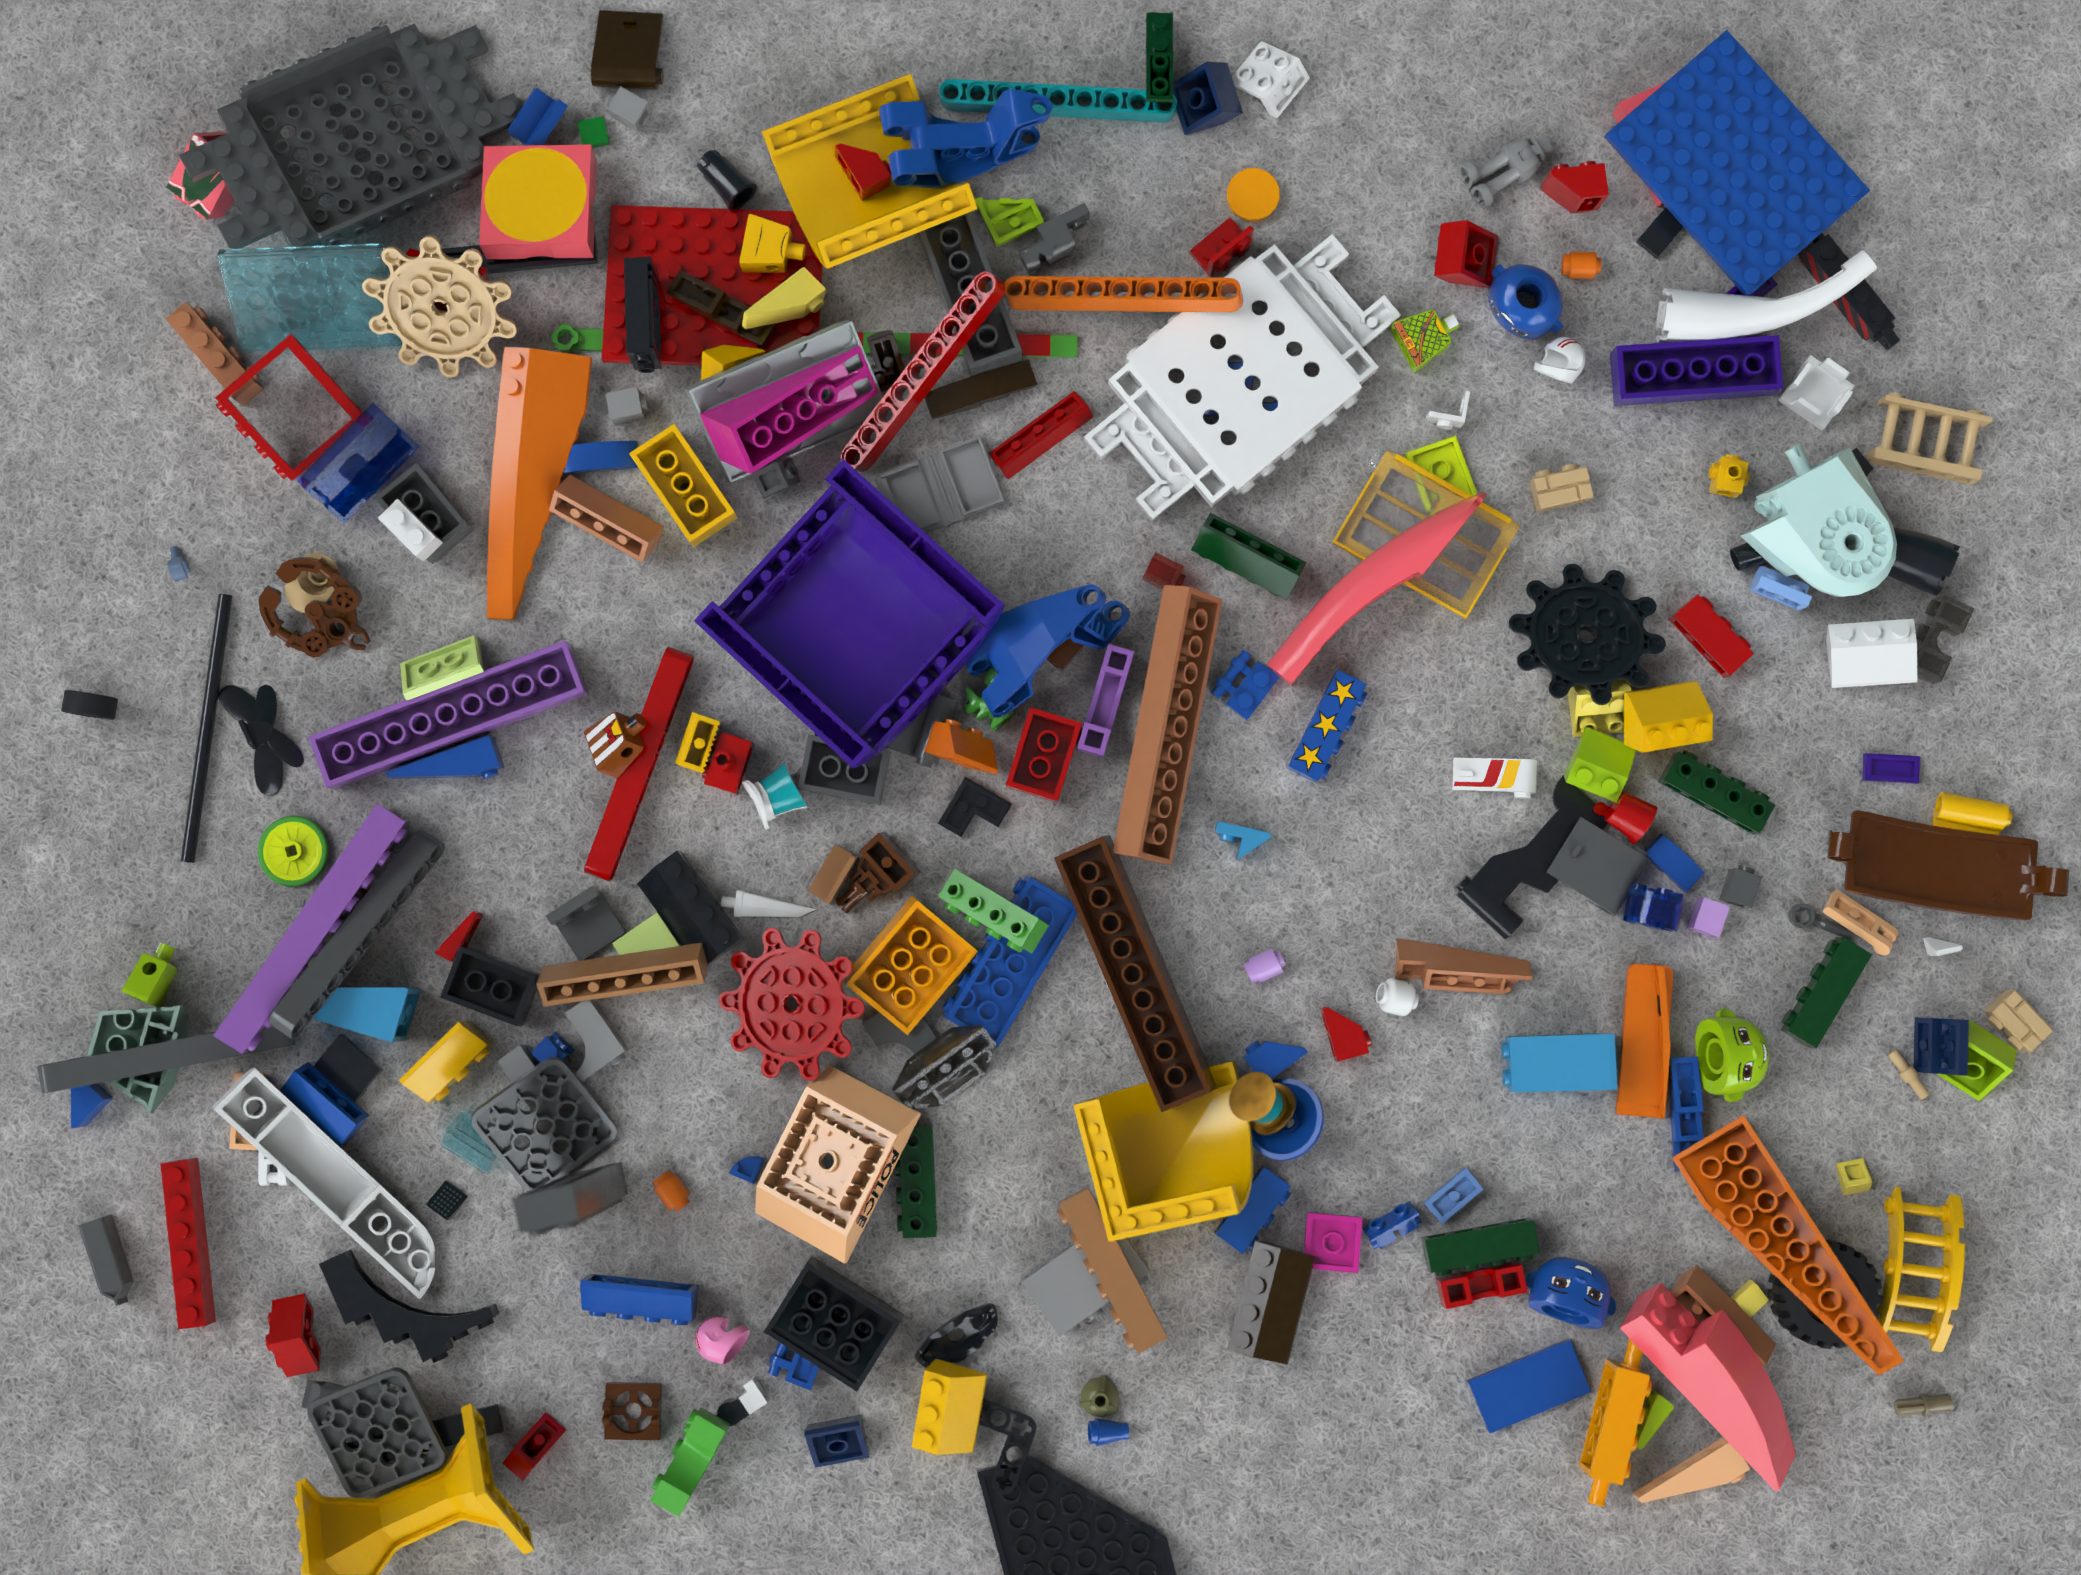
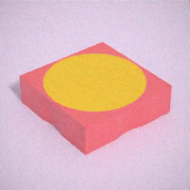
[479,145,597,259]

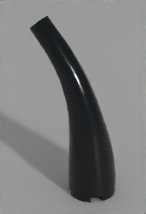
[1730,527,1960,596]

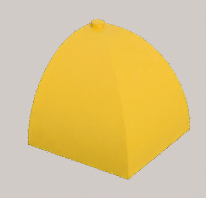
[1073,1060,1253,1242]

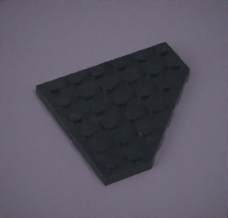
[977,1456,1177,1575]

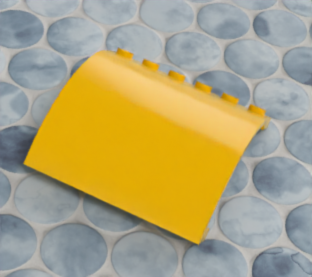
[761,73,978,269]

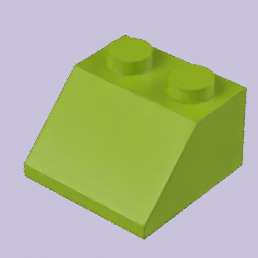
[1564,726,1636,803]
[1937,1020,2017,1101]

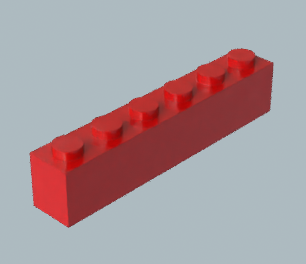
[160,1158,216,1330]

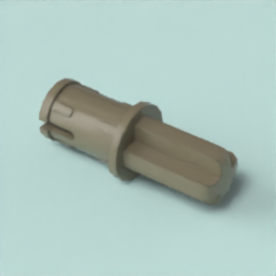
[1894,1393,1953,1417]

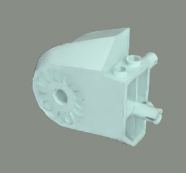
[1741,444,1897,597]

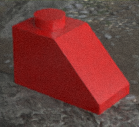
[835,143,891,201]
[1320,1007,1372,1062]
[502,1412,566,1481]

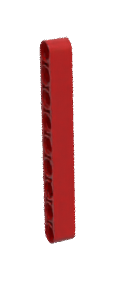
[841,272,1006,472]
[584,646,694,882]

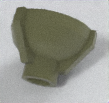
[1079,1375,1119,1417]

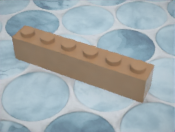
[537,943,708,1007]
[1057,1186,1168,1354]

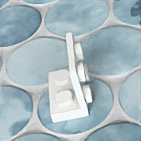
[1232,41,1310,119]

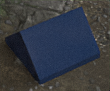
[804,1414,869,1468]

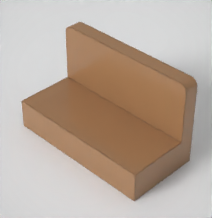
[808,844,859,905]

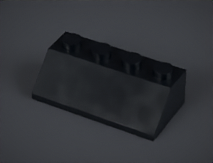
[637,850,744,966]

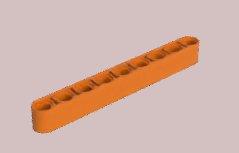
[1004,276,1244,313]

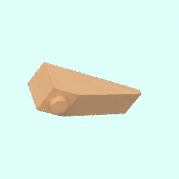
[1633,1437,1750,1503]

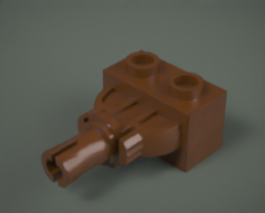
[836,832,921,914]

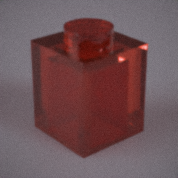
[1142,552,1186,590]

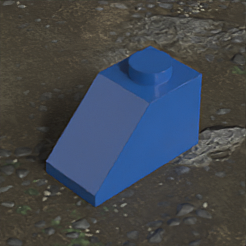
[1243,1040,1308,1079]

